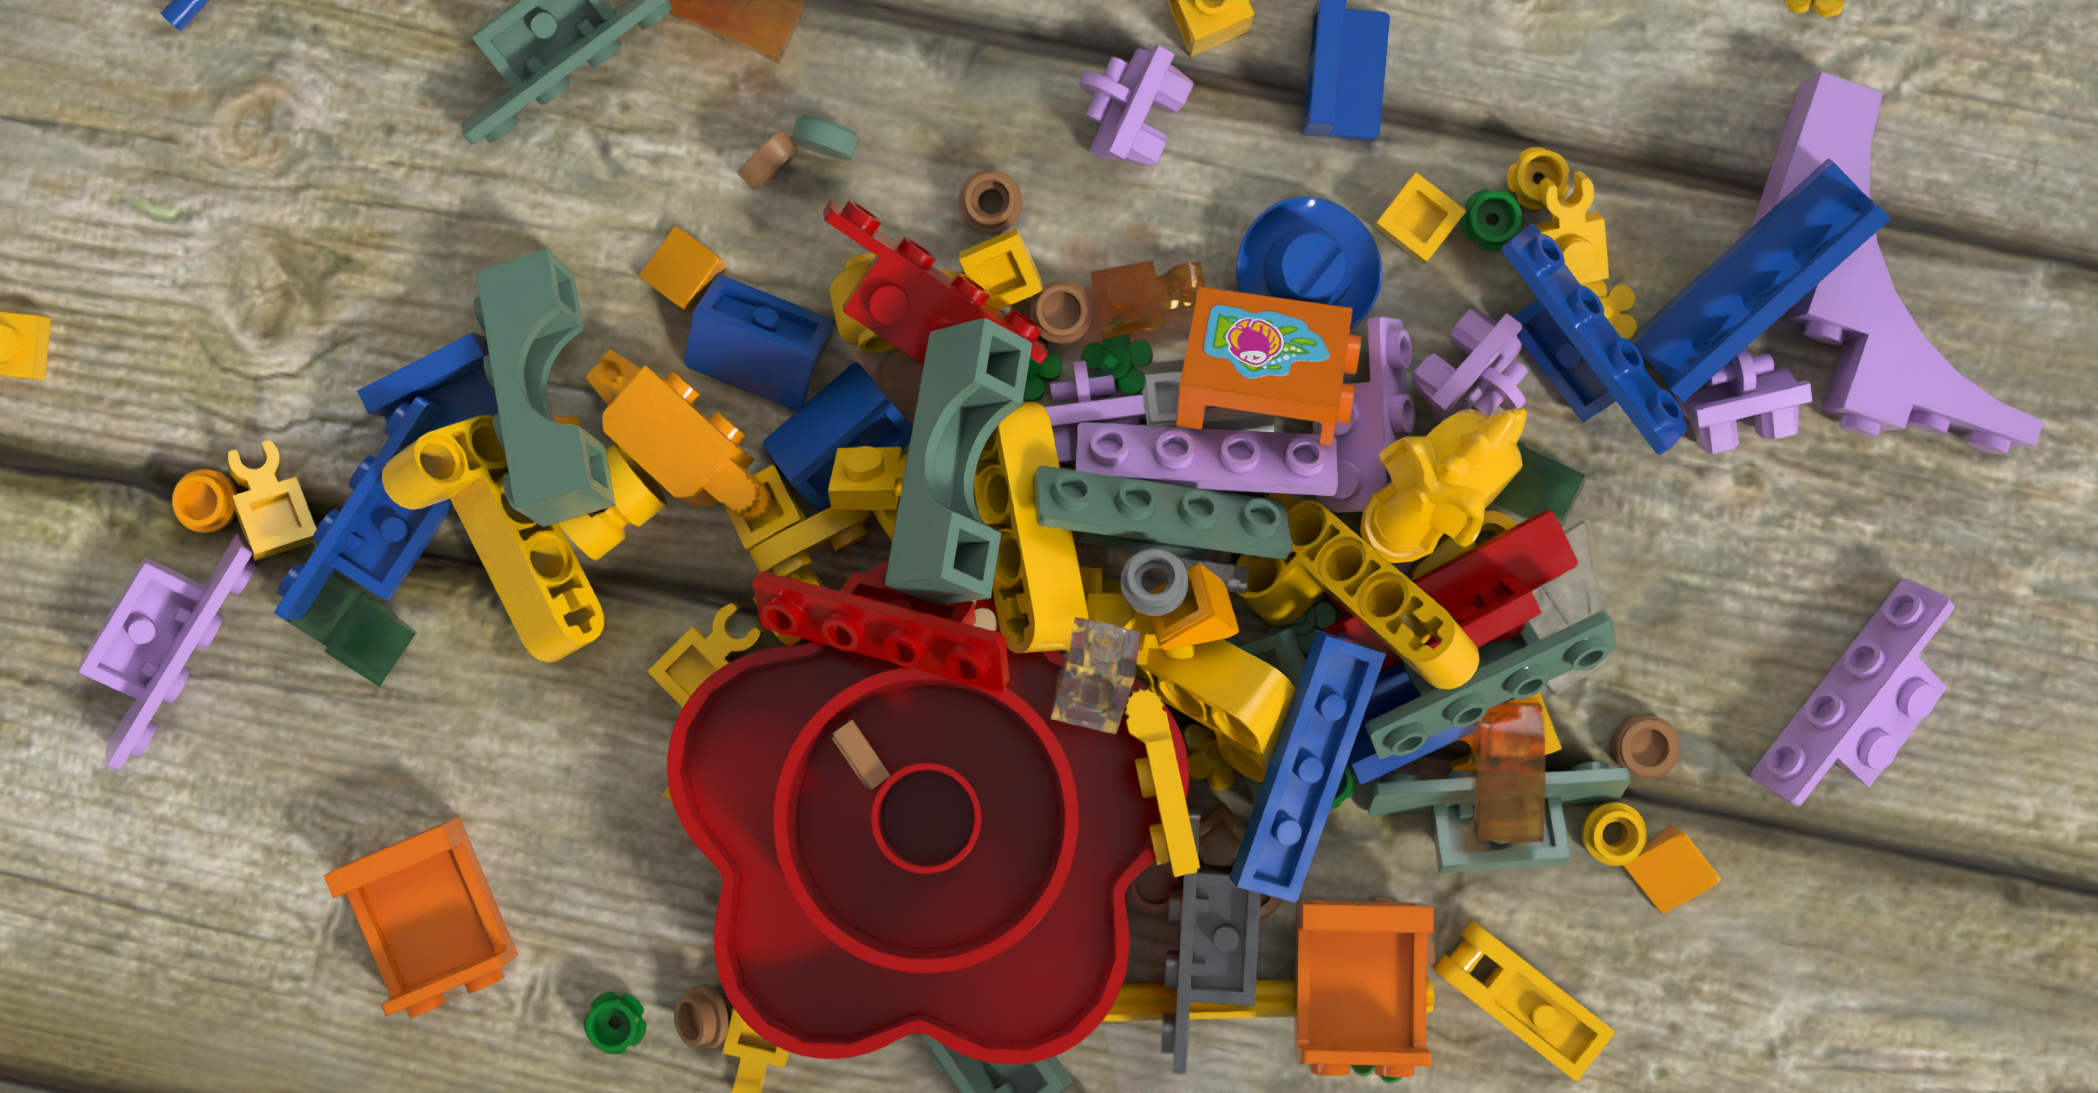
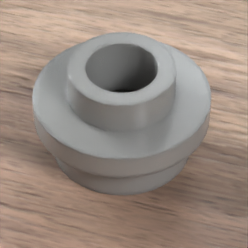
[1121,549,1188,616]

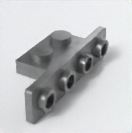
[1161,805,1261,1074]

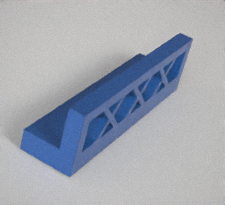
[1629,158,1891,403]
[1229,630,1386,903]

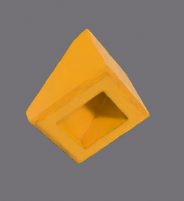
[639,225,728,314]
[1149,563,1239,651]
[1622,825,1721,914]

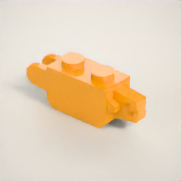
[585,349,774,522]

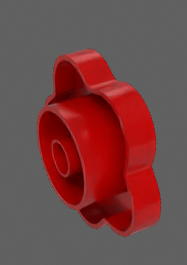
[667,559,1189,1065]

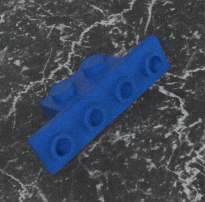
[1502,224,1688,455]
[274,396,453,621]

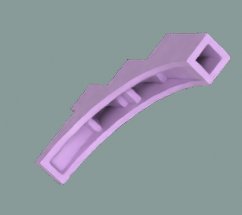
[1751,72,2044,455]

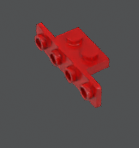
[823,199,1049,365]
[1323,510,1578,672]
[752,571,1010,691]

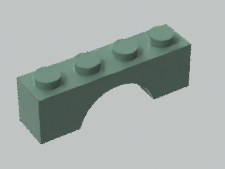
[474,249,616,527]
[885,318,1032,605]

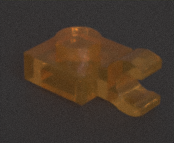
[1090,260,1205,339]

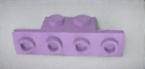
[1313,317,1415,573]
[1075,422,1338,497]
[78,533,256,771]
[1751,579,1955,806]

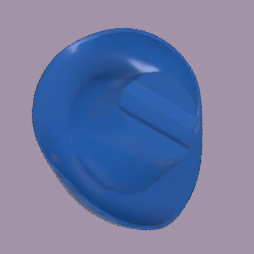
[1236,197,1383,330]

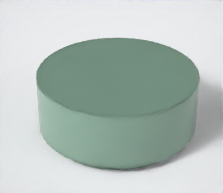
[791,115,859,161]

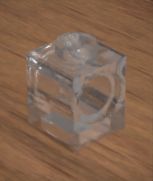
[1051,617,1140,734]

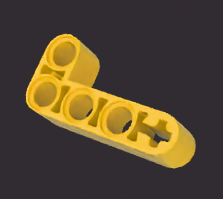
[973,402,1089,653]
[382,415,604,662]
[1231,500,1480,690]
[1074,576,1296,782]

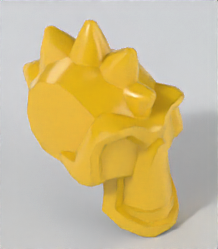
[1360,408,1527,563]

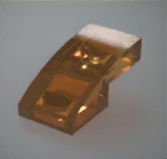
[668,0,806,64]
[1472,702,1545,842]

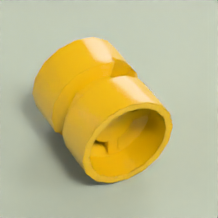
[558,441,668,561]

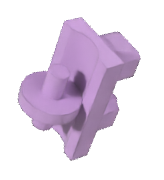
[1079,45,1193,166]
[1412,308,1528,425]
[1675,347,1812,454]
[1044,360,1145,467]

